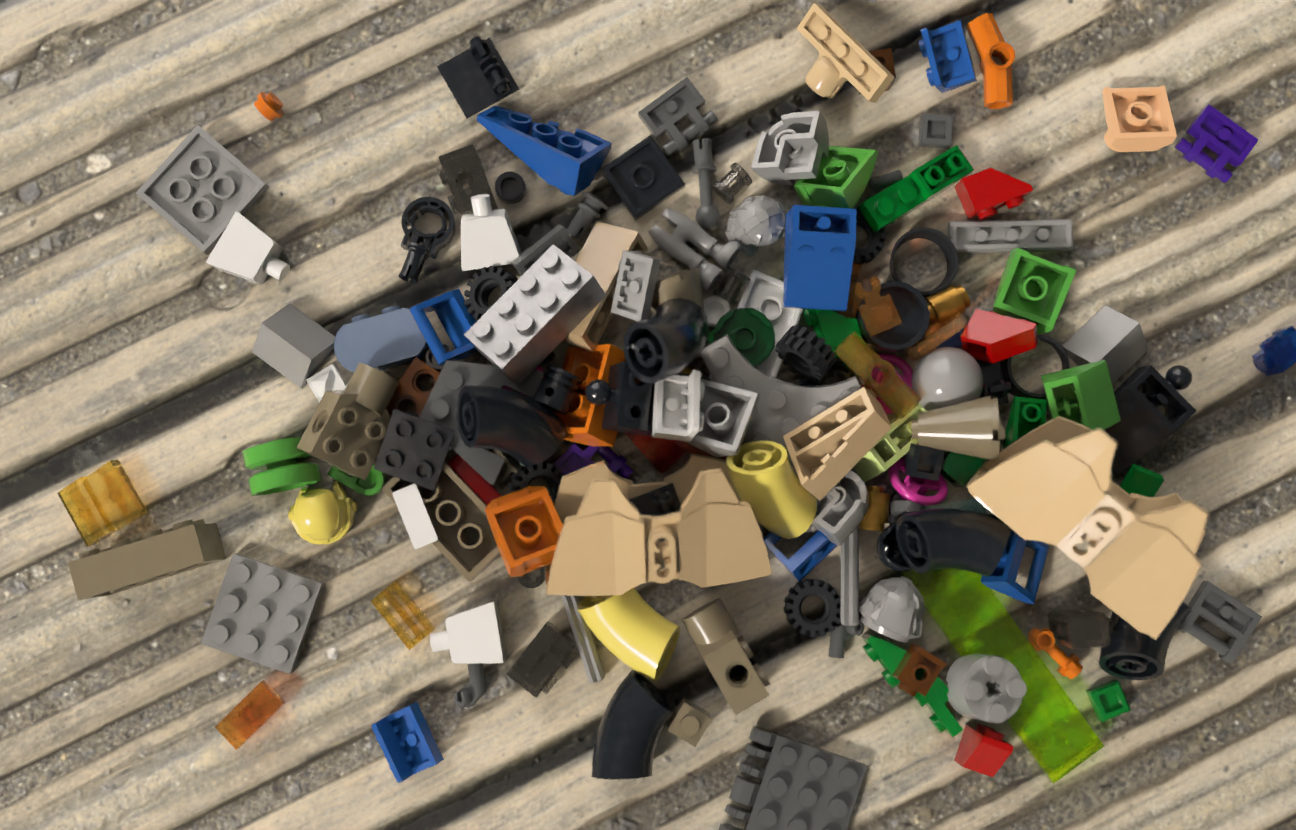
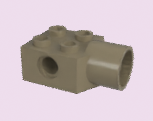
[296,363,399,480]
[682,598,770,715]

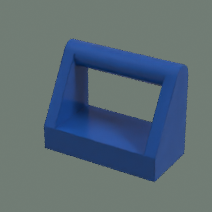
[410,289,478,365]
[981,529,1050,605]
[763,531,838,582]

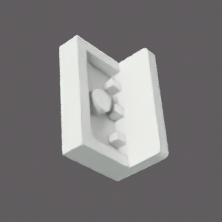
[652,370,705,442]

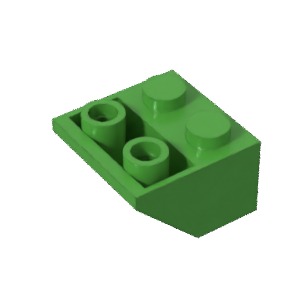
[1041,360,1121,430]

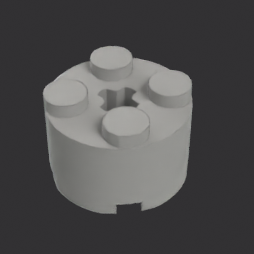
[946,654,1027,723]

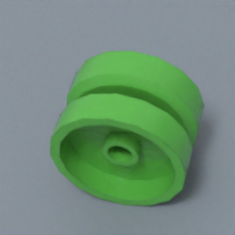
[242,437,322,496]

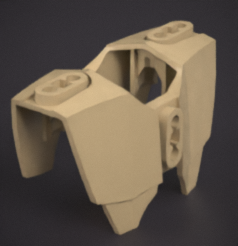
[967,416,1209,640]
[545,453,772,596]

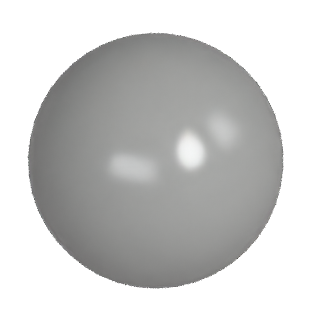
[911,347,983,411]

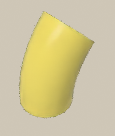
[726,440,817,539]
[577,588,681,682]

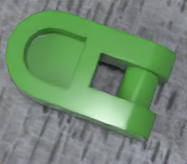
[327,464,386,496]

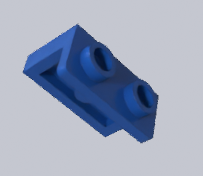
[919,20,977,93]
[372,702,444,783]

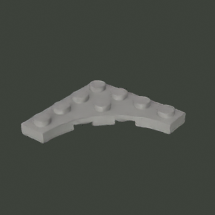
[700,334,861,447]

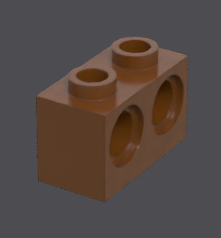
[386,357,440,417]

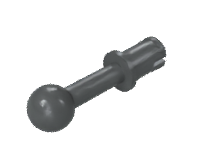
[692,138,720,228]

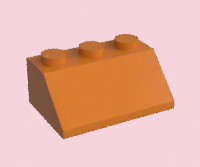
[552,344,626,446]

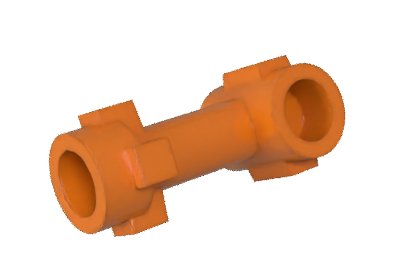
[1028,628,1083,679]

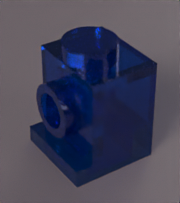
[1252,326,1296,376]

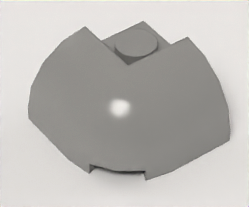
[751,110,829,186]
[811,470,869,546]

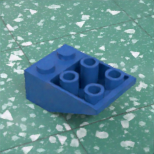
[783,205,857,311]

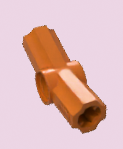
[966,13,1015,109]

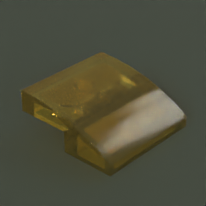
[57,459,148,547]

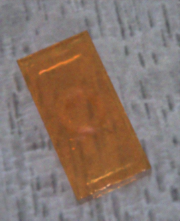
[907,312,967,361]
[215,680,286,750]

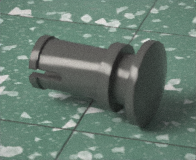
[566,191,609,242]

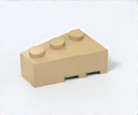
[783,387,892,501]

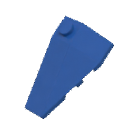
[477,106,612,196]

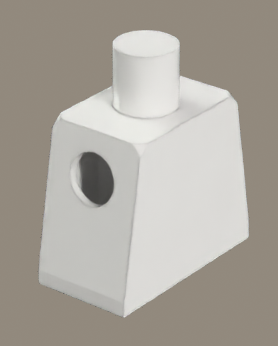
[461,194,521,271]
[206,212,290,285]
[430,600,507,663]

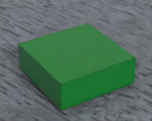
[1119,464,1164,497]
[1086,679,1131,722]

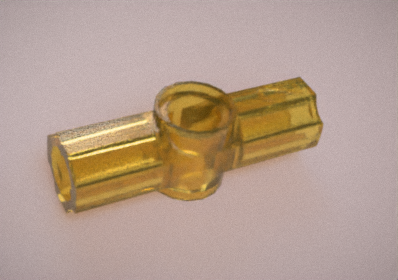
[834,331,921,419]

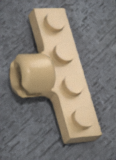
[797,3,894,103]

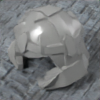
[725,194,787,256]
[859,576,924,643]

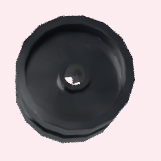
[854,281,930,355]

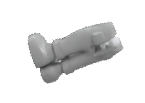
[648,208,742,292]

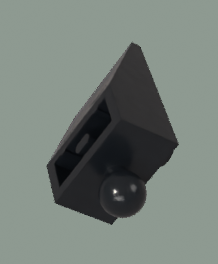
[585,361,712,436]
[1103,365,1197,476]

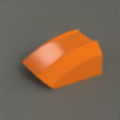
[484,486,563,577]

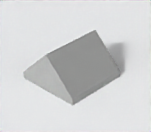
[252,303,335,389]
[1062,305,1149,384]
[685,379,760,457]

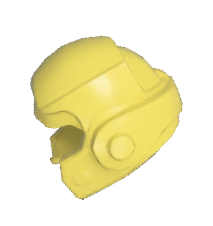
[288,480,357,544]

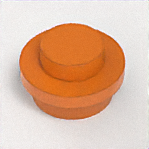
[254,92,284,121]

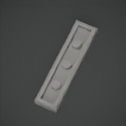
[948,219,1073,253]

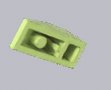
[853,402,927,483]

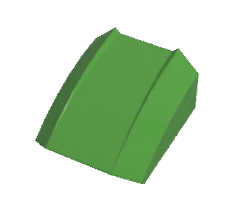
[794,146,879,209]
[993,248,1076,335]

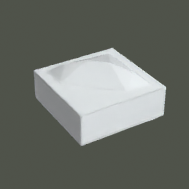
[306,364,347,403]

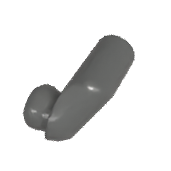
[828,619,864,658]
[455,663,486,708]

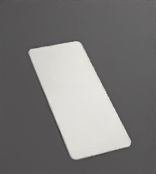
[392,484,438,549]

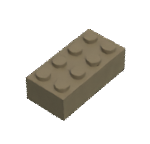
[381,458,500,582]
[68,519,226,600]

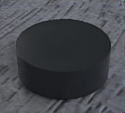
[495,172,526,204]

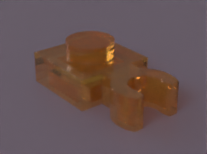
[854,276,902,337]

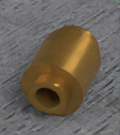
[925,285,971,326]
[859,486,890,531]

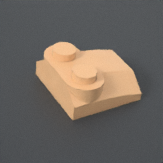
[1102,85,1177,152]

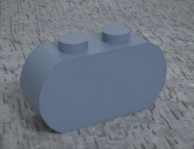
[334,306,429,372]

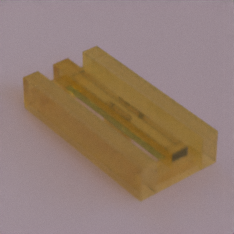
[371,580,436,650]

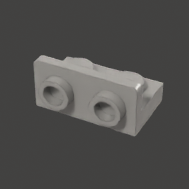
[611,250,661,322]

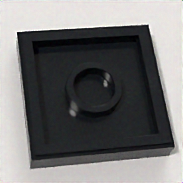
[601,135,685,221]

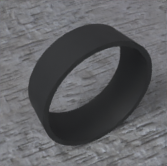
[889,228,959,295]
[1000,335,1070,400]

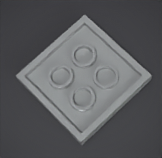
[136,125,269,255]
[201,553,325,674]

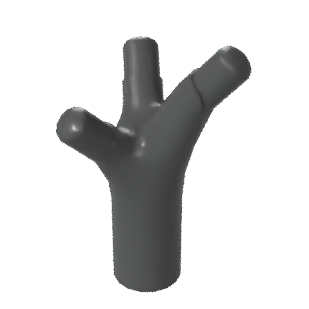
[866,170,903,200]

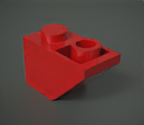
[955,168,1033,220]
[961,309,1038,363]
[954,723,1014,777]

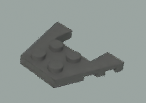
[419,360,544,485]

